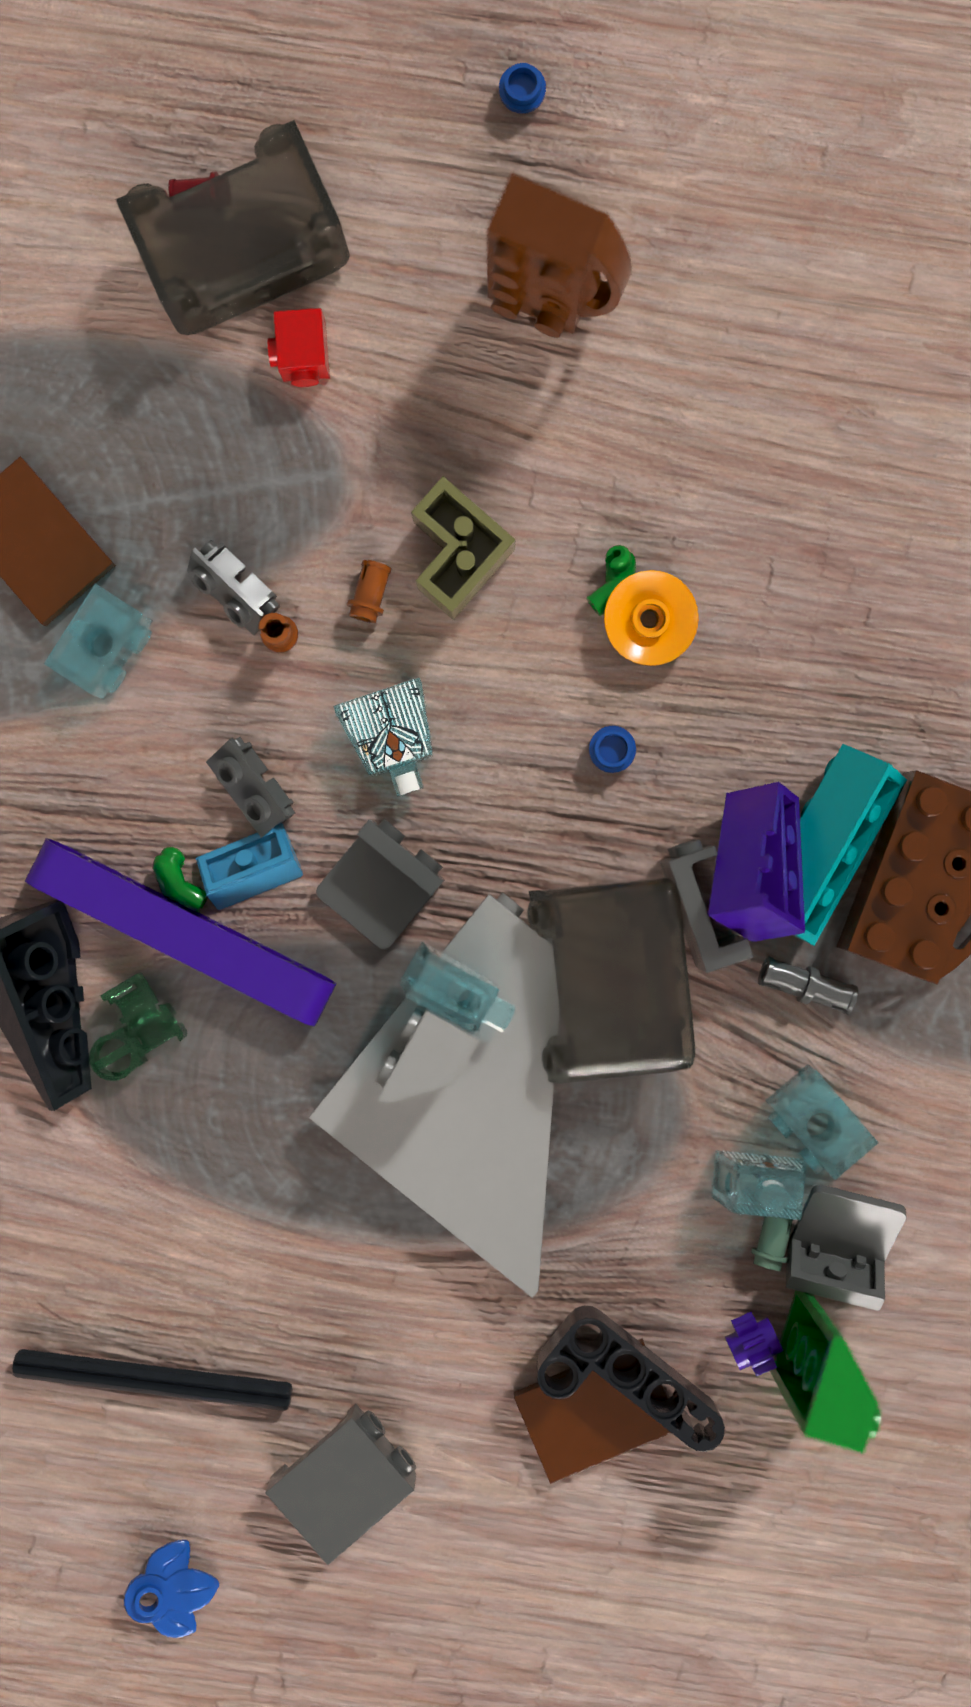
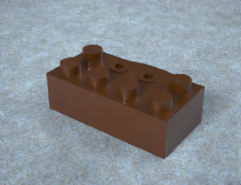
[487,172,632,338]
[836,770,971,985]

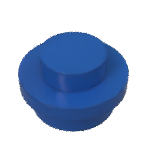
[499,63,546,114]
[589,726,636,773]

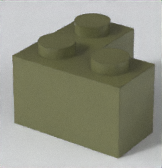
[411,476,516,620]

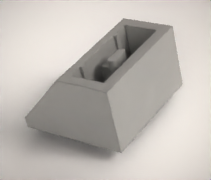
[375,1003,480,1104]

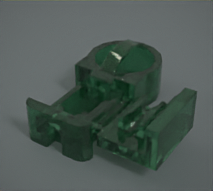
[89,972,187,1081]

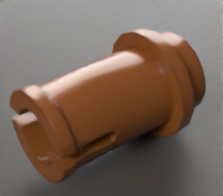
[347,560,392,623]
[259,613,298,653]

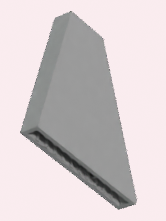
[309,892,564,1298]

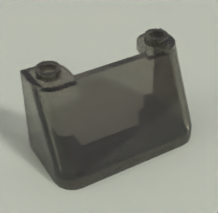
[115,120,350,335]
[527,877,695,1084]

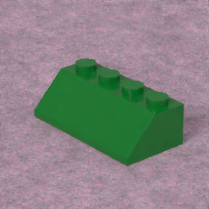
[770,1290,881,1454]

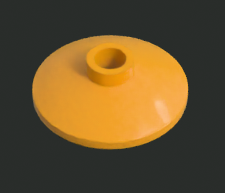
[604,570,699,666]

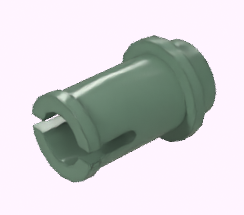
[751,1207,795,1271]

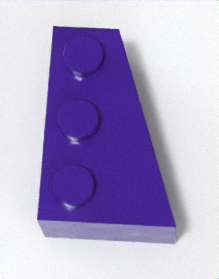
[708,782,805,942]

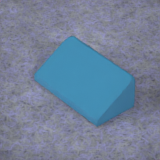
[196,823,303,910]

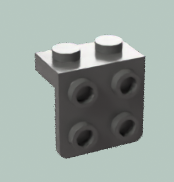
[316,819,445,949]
[786,1185,906,1311]

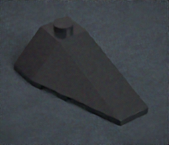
[0,899,92,1111]

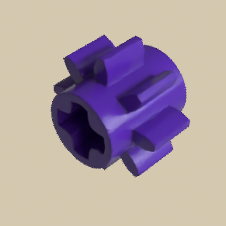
[725,1312,783,1377]

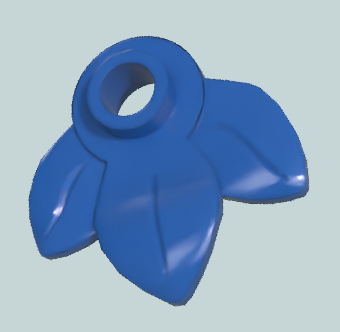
[124,1539,219,1638]

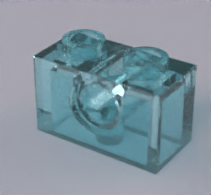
[44,584,153,699]
[765,1064,879,1180]

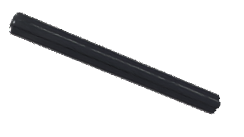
[12,1349,292,1411]

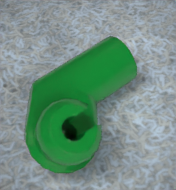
[586,545,636,616]
[152,847,208,913]

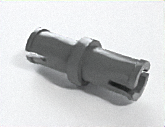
[758,956,858,1015]

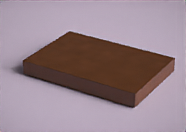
[0,456,116,626]
[514,1338,671,1484]

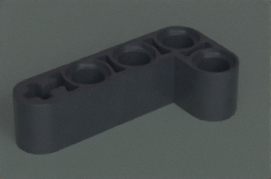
[536,1305,725,1452]

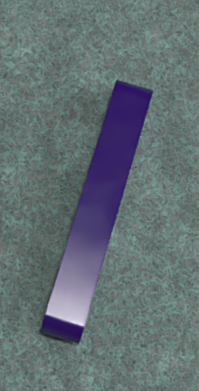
[25,838,337,1026]

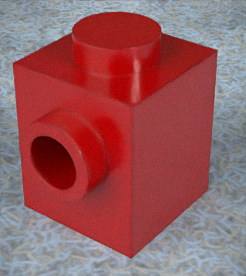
[267,308,330,387]

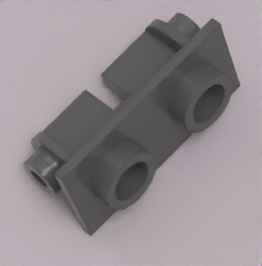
[187,540,280,635]
[206,737,296,838]

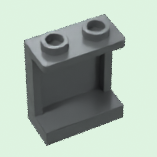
[660,839,754,973]
[265,1404,416,1565]

